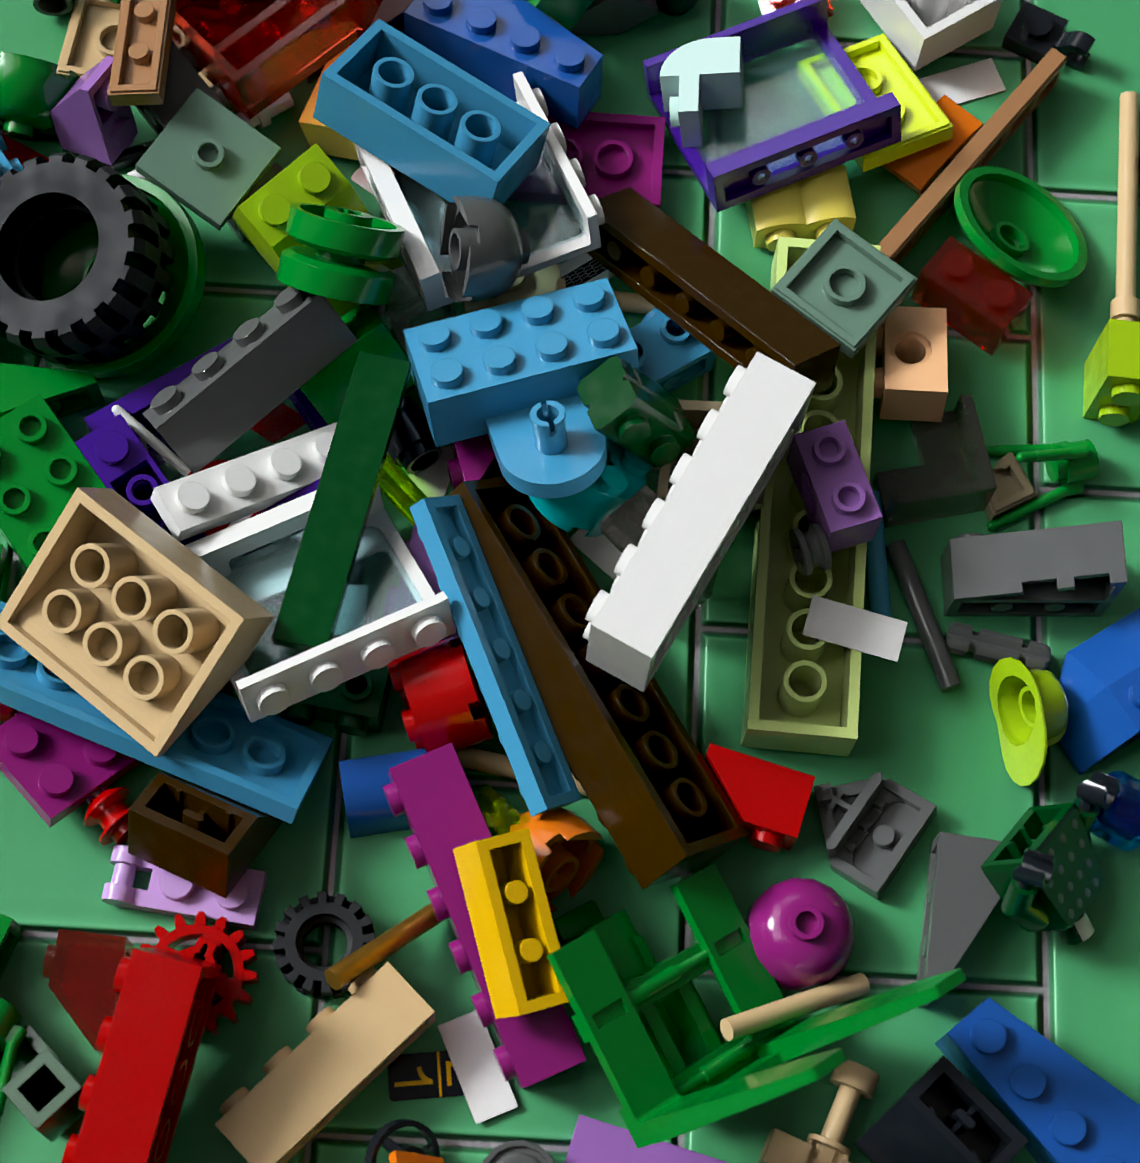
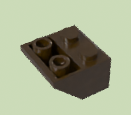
[128,772,282,898]

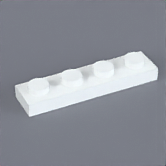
[150,422,337,541]

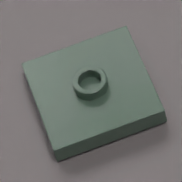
[135,88,281,231]
[771,218,918,359]

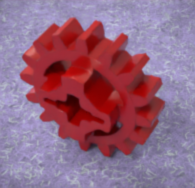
[140,911,260,1036]

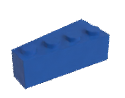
[934,997,1140,1163]

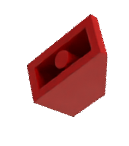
[705,743,815,853]

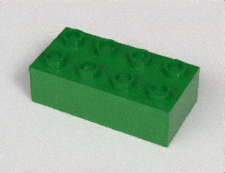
[0,393,106,570]

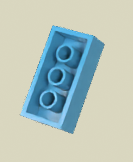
[313,19,551,204]

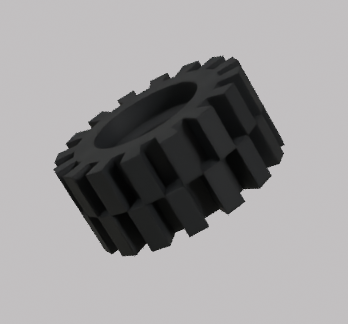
[273,891,376,1000]

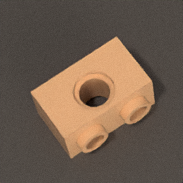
[874,306,948,422]

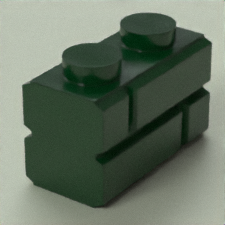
[576,356,696,468]

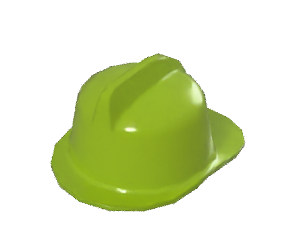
[989,657,1068,786]

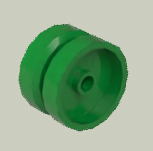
[276,203,405,305]

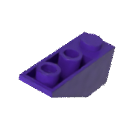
[75,413,207,545]

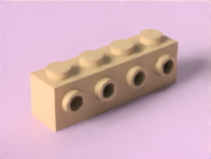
[215,962,436,1163]

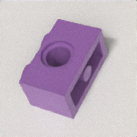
[786,420,883,553]

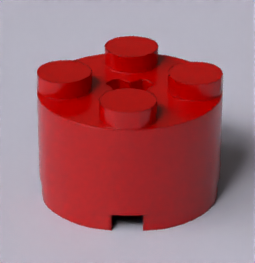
[387,635,494,753]

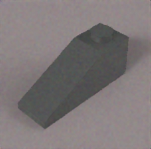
[917,832,1001,1008]

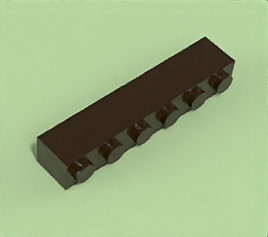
[579,187,841,396]

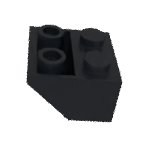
[854,1055,1029,1163]

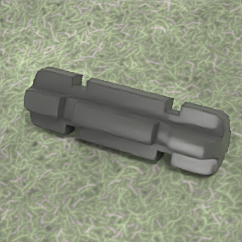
[945,622,1051,670]

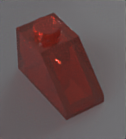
[43,929,135,1056]

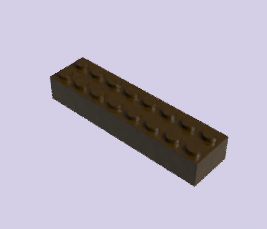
[448,477,750,890]

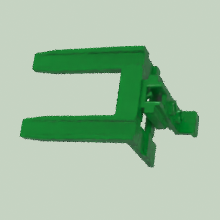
[546,863,967,1148]

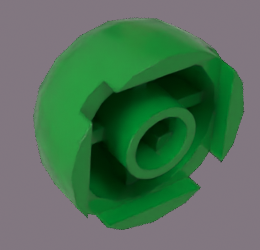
[0,52,80,139]

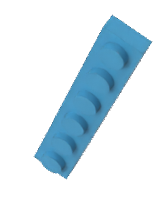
[409,494,581,817]

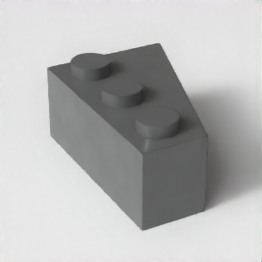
[941,520,1128,617]

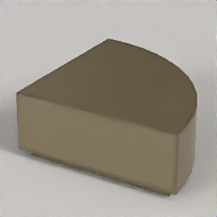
[983,452,1038,521]

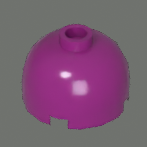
[745,878,855,992]

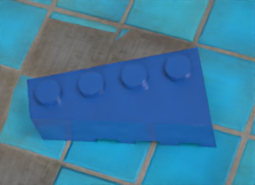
[404,0,603,129]

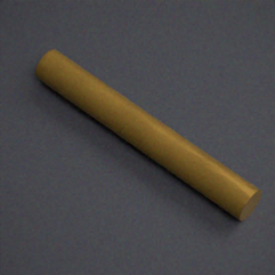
[324,903,446,990]

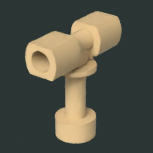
[758,1060,880,1163]

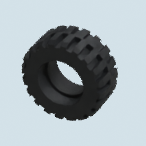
[0,153,175,365]

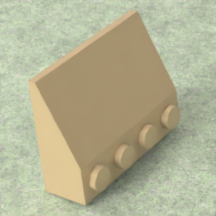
[0,487,275,757]

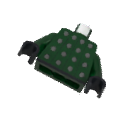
[980,771,1121,945]

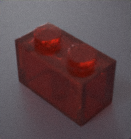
[911,235,1033,356]

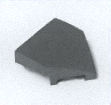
[813,772,937,900]

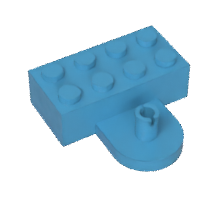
[403,278,639,499]

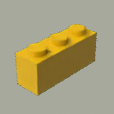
[453,828,569,1019]

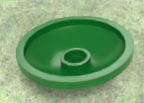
[954,166,1088,287]

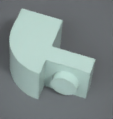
[659,36,744,147]

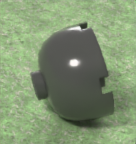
[440,196,530,302]

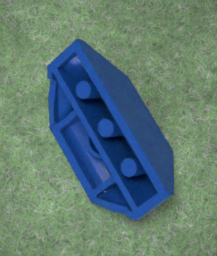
[1057,607,1140,775]

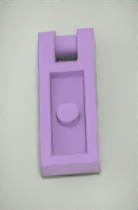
[101,845,267,930]

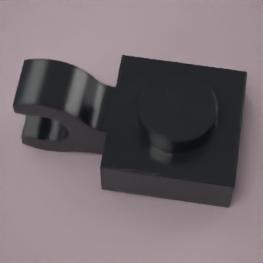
[1001,1,1095,71]

